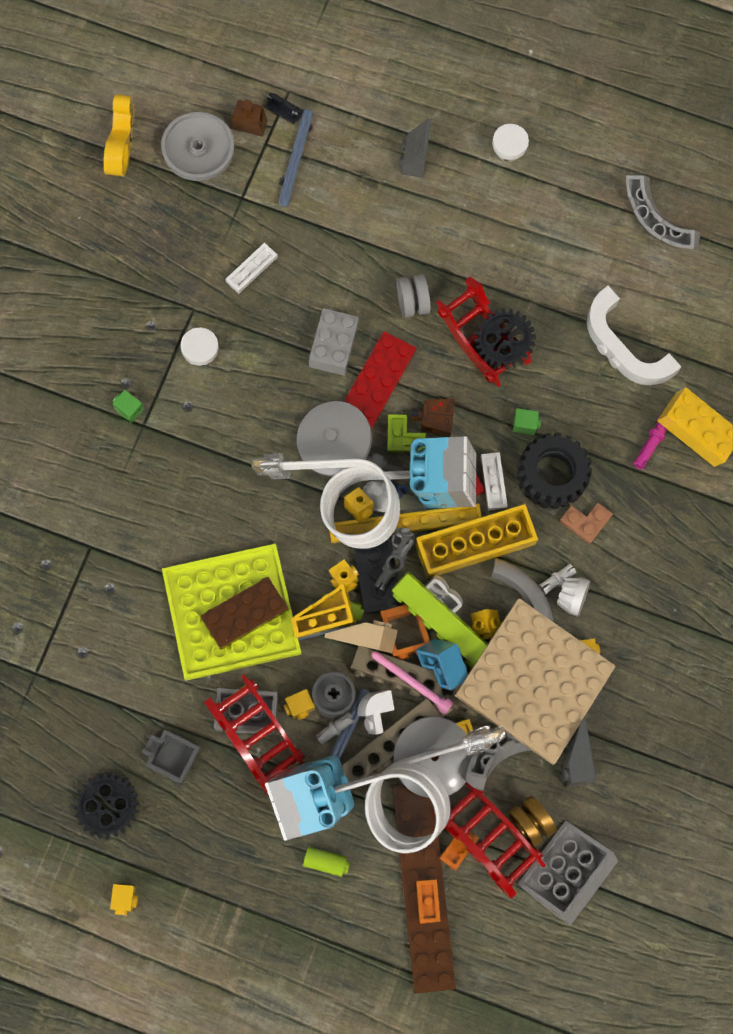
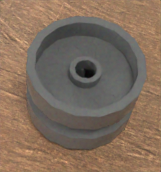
[312,672,356,719]

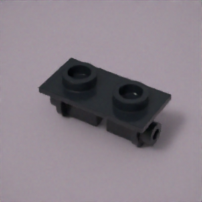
[264,93,303,125]

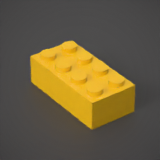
[657,387,733,467]

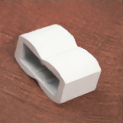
[425,575,463,613]

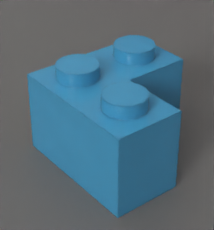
[416,639,468,690]

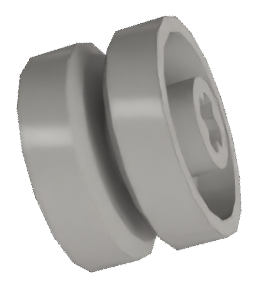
[396,273,431,318]

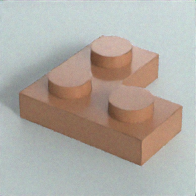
[559,503,613,545]

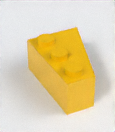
[291,584,356,639]

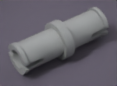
[316,712,355,745]

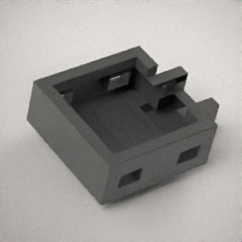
[142,729,201,785]

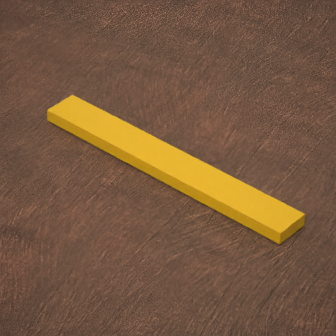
[329,504,482,543]

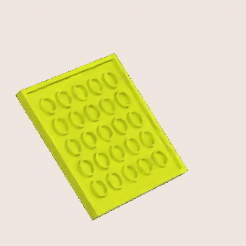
[162,543,301,681]

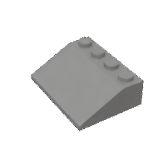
[518,821,618,926]

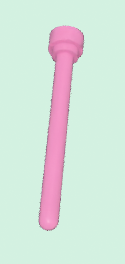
[371,651,454,715]

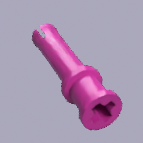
[633,416,668,470]

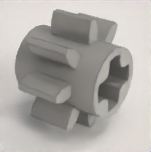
[391,528,415,550]

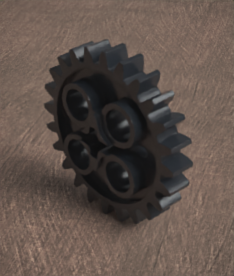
[475,308,536,369]
[73,772,140,839]

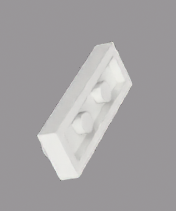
[225,243,278,294]
[480,452,508,511]

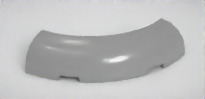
[626,175,700,249]
[491,558,554,622]
[466,729,531,791]

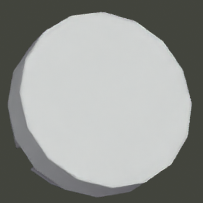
[492,124,529,162]
[181,327,219,366]
[557,578,590,617]

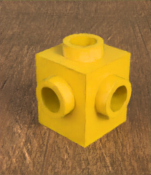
[328,559,359,592]
[471,609,501,640]

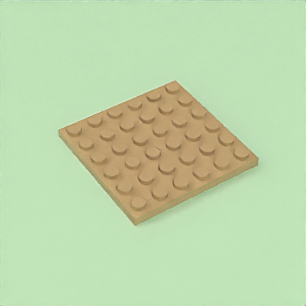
[454,598,615,765]

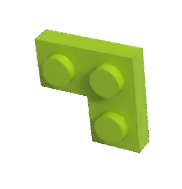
[387,414,426,453]

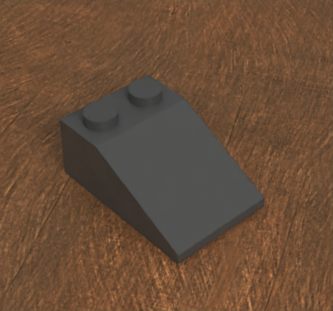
[399,118,431,178]
[560,720,596,787]

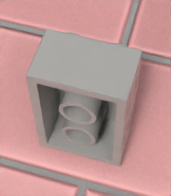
[309,308,359,376]
[214,688,278,735]

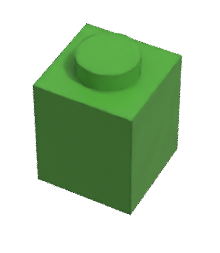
[113,390,144,423]
[512,408,541,435]

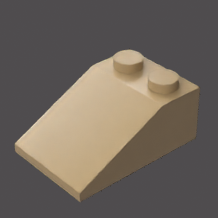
[325,620,398,653]

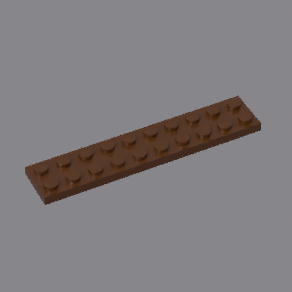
[392,785,456,994]

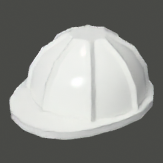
[362,480,388,512]

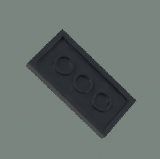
[353,536,403,614]

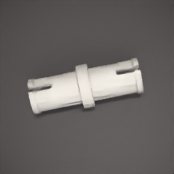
[538,563,577,595]

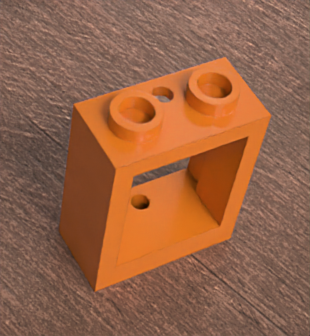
[379,604,430,660]

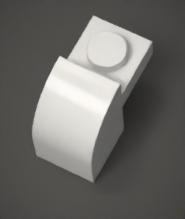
[358,690,394,734]

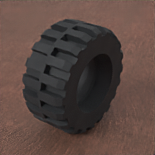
[516,433,592,509]

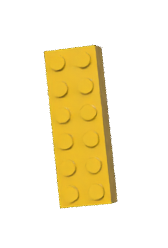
[415,504,538,579]

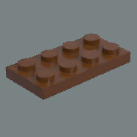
[200,577,289,650]

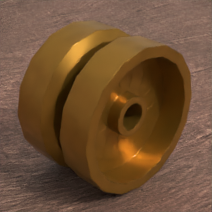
[507,795,557,848]

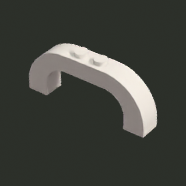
[587,286,681,385]

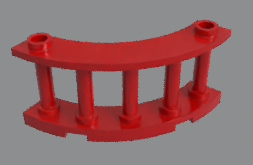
[436,276,532,387]
[204,674,305,794]
[433,781,546,899]

